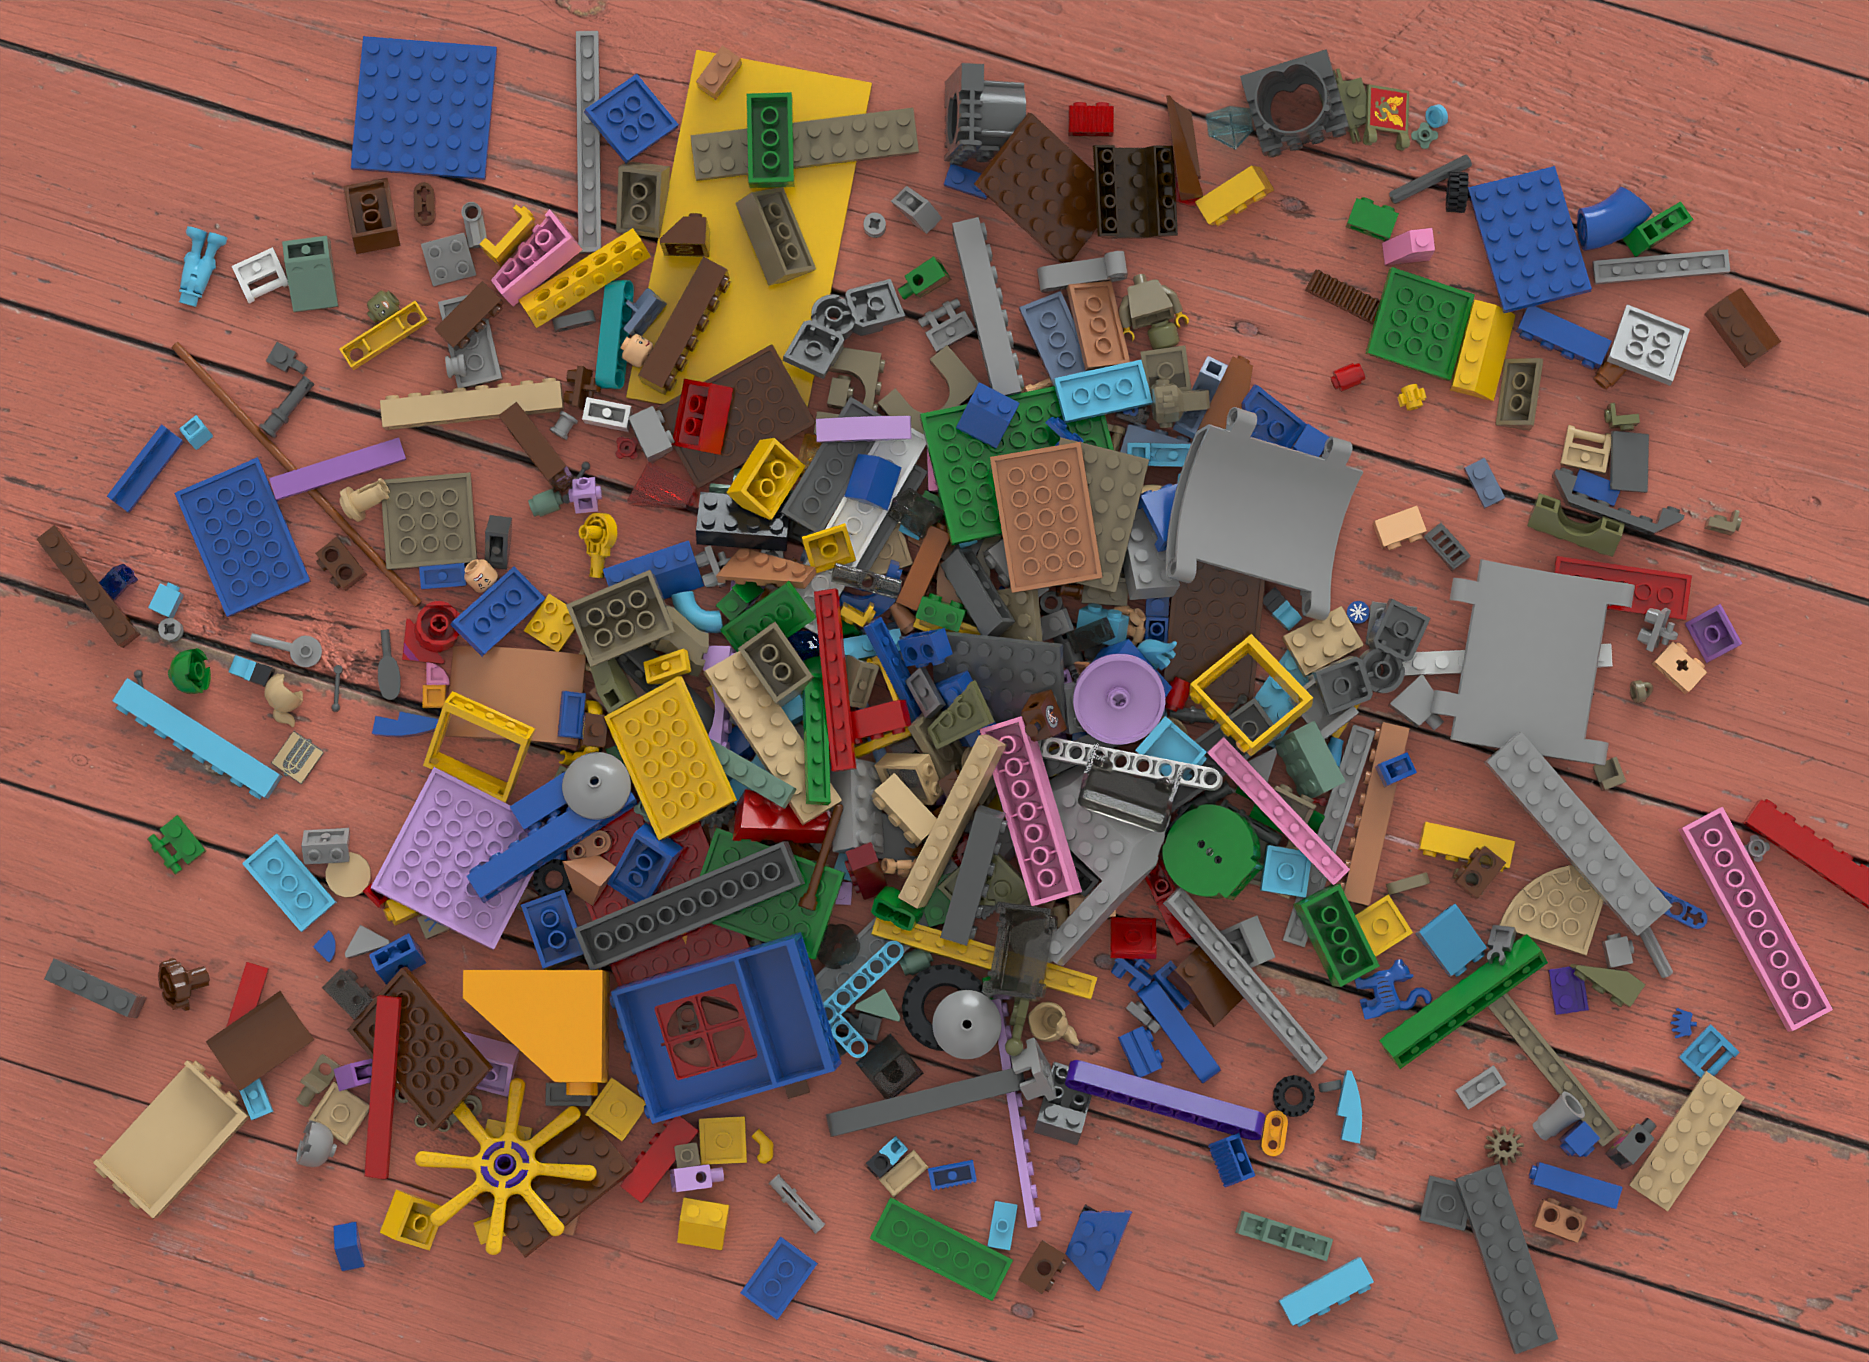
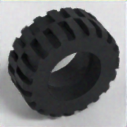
[902,964,988,1051]

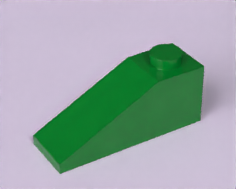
[1623,202,1694,257]

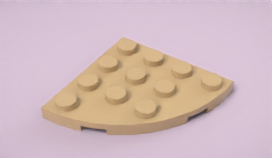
[1499,865,1604,956]

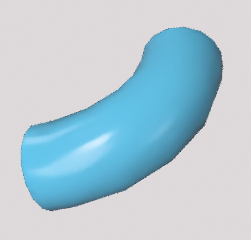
[671,591,723,633]

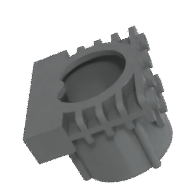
[1240,49,1350,158]
[944,63,1026,166]

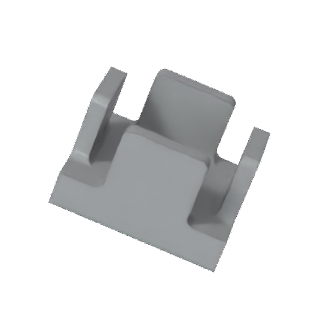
[1011,1038,1057,1101]

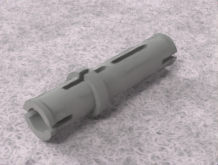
[768,1174,825,1234]

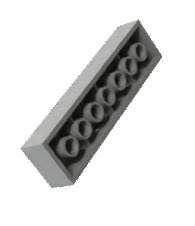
[952,217,1025,396]

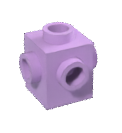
[569,477,602,514]

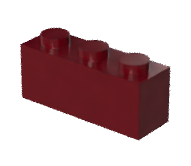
[844,842,888,900]

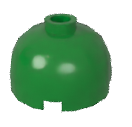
[168,648,211,694]

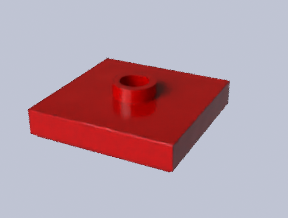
[1110,917,1157,959]

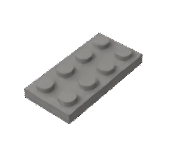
[438,295,503,388]

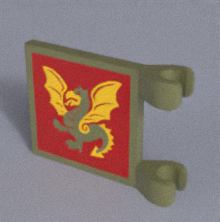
[1363,84,1410,151]

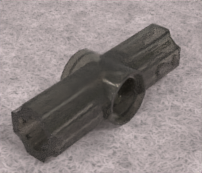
[830,563,902,599]

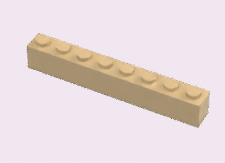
[380,378,564,431]
[898,734,1007,909]

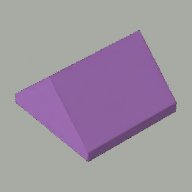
[1685,604,1742,663]

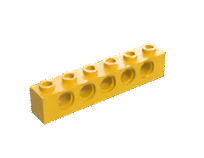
[518,228,651,328]

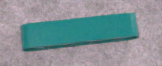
[595,280,634,389]

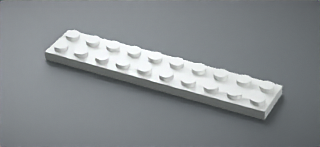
[795,428,927,635]

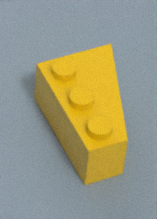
[1195,165,1274,226]

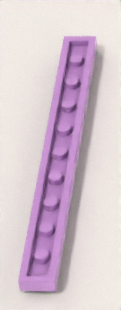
[992,999,1042,1228]

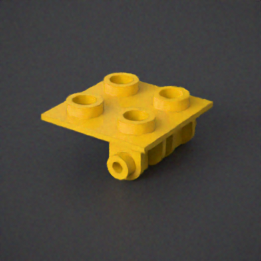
[524,594,575,652]

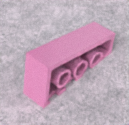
[491,209,583,307]

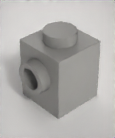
[1602,933,1634,968]

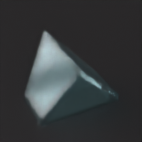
[1206,106,1253,150]

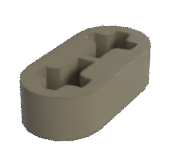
[1386,872,1430,895]

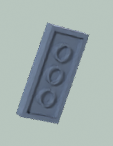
[1019,291,1090,386]

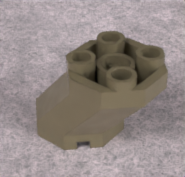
[648,605,709,677]

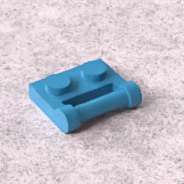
[1678,1024,1740,1079]

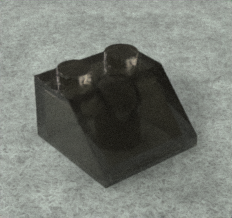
[856,1033,924,1099]

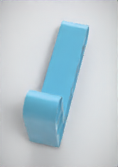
[823,941,904,1058]

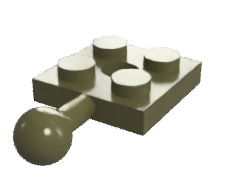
[1005,975,1035,1056]

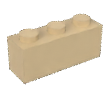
[871,773,937,847]

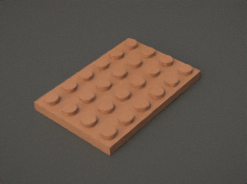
[990,442,1103,593]

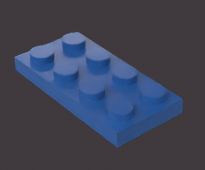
[450,566,546,657]

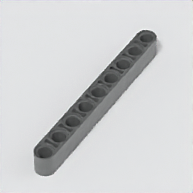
[825,1068,1025,1137]

